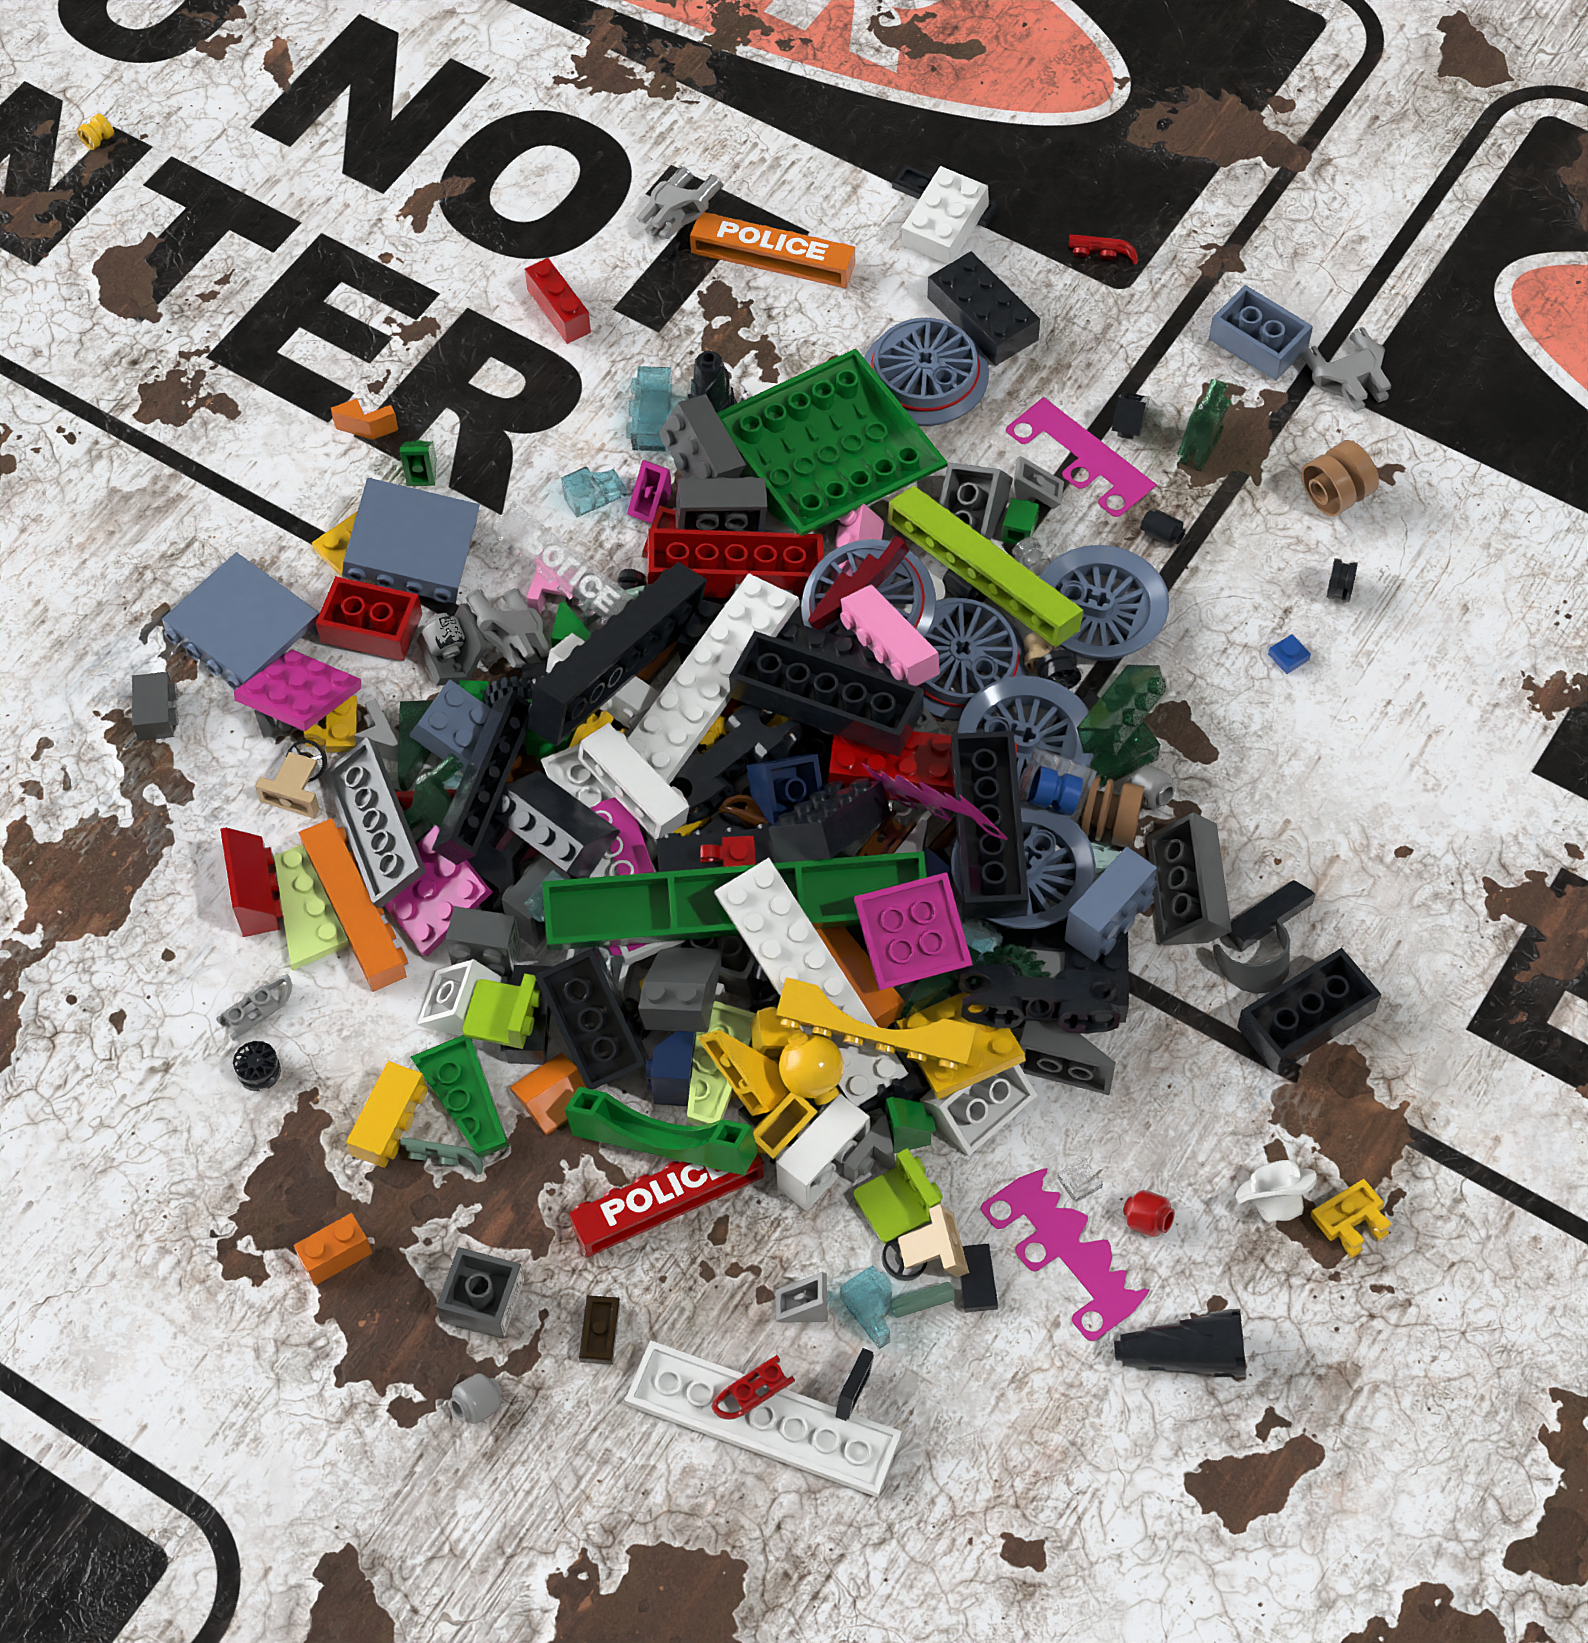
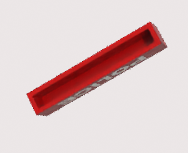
[569,1153,764,1258]

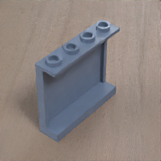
[342,477,480,604]
[162,552,320,690]

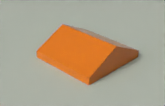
[509,1052,586,1136]

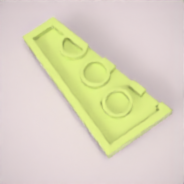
[274,844,350,971]
[687,1001,756,1126]

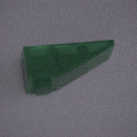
[398,700,434,791]
[1080,718,1161,798]
[900,945,981,1019]

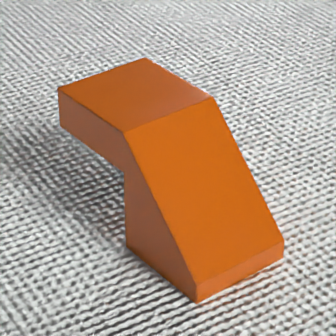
[330,398,398,440]

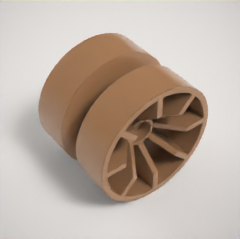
[1301,440,1379,517]

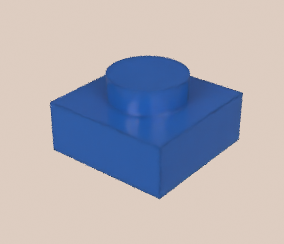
[1268,634,1311,674]

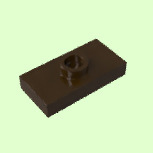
[579,1295,620,1365]

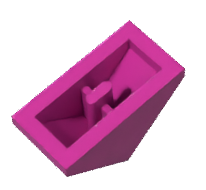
[627,460,672,524]

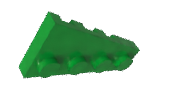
[410,1035,510,1158]

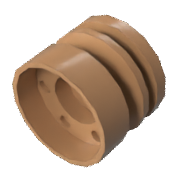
[1079,775,1145,849]

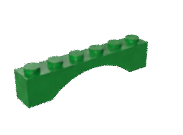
[564,1087,758,1176]

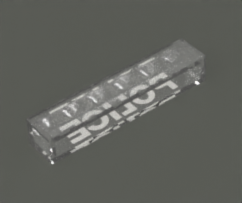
[491,501,635,626]

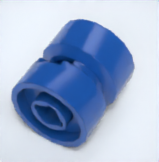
[1028,765,1083,816]

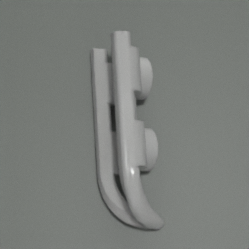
[216,974,292,1041]

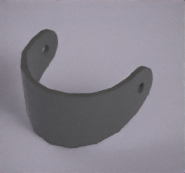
[1213,922,1290,994]

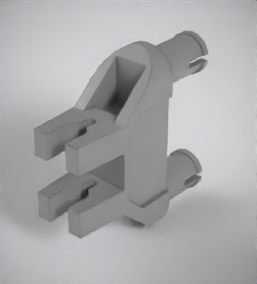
[637,166,723,240]
[1301,327,1391,412]
[466,588,551,668]

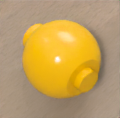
[779,1032,844,1105]

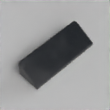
[1226,880,1316,952]

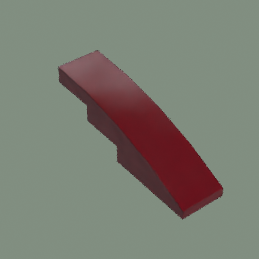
[808,535,910,630]

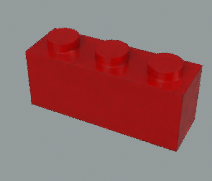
[524,258,591,344]

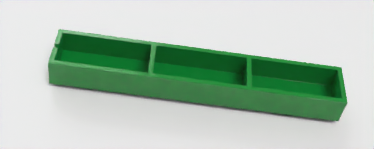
[542,851,927,951]

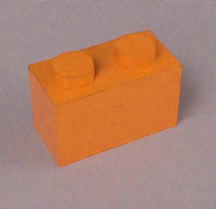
[293,1213,372,1286]

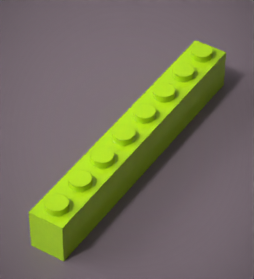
[887,485,1083,647]

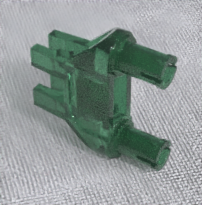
[1177,379,1232,471]
[404,752,493,844]

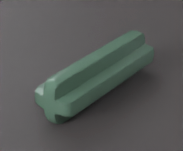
[890,1282,955,1318]

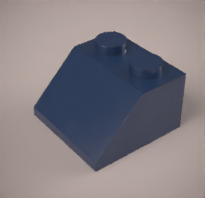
[746,754,823,824]
[646,1031,696,1107]

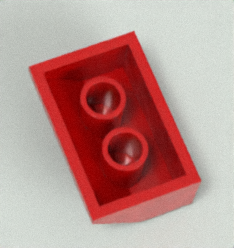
[220,827,283,937]

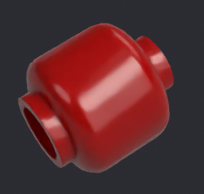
[1123,1190,1175,1237]

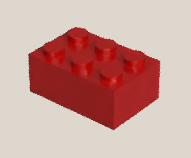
[316,576,422,661]

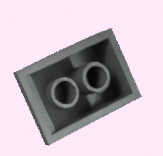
[939,462,1013,540]
[638,947,723,1032]
[1019,1019,1116,1095]

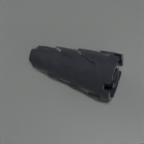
[687,351,737,413]
[1114,1309,1246,1378]

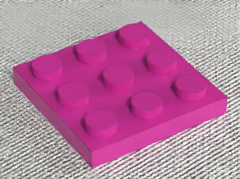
[234,649,361,731]
[385,825,493,956]
[853,872,973,991]

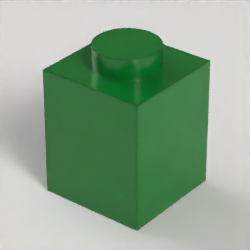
[1001,498,1039,548]

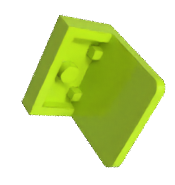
[462,974,543,1049]
[853,1148,943,1244]

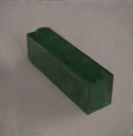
[1077,665,1166,755]

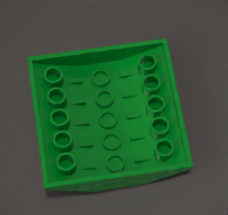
[717,348,948,536]

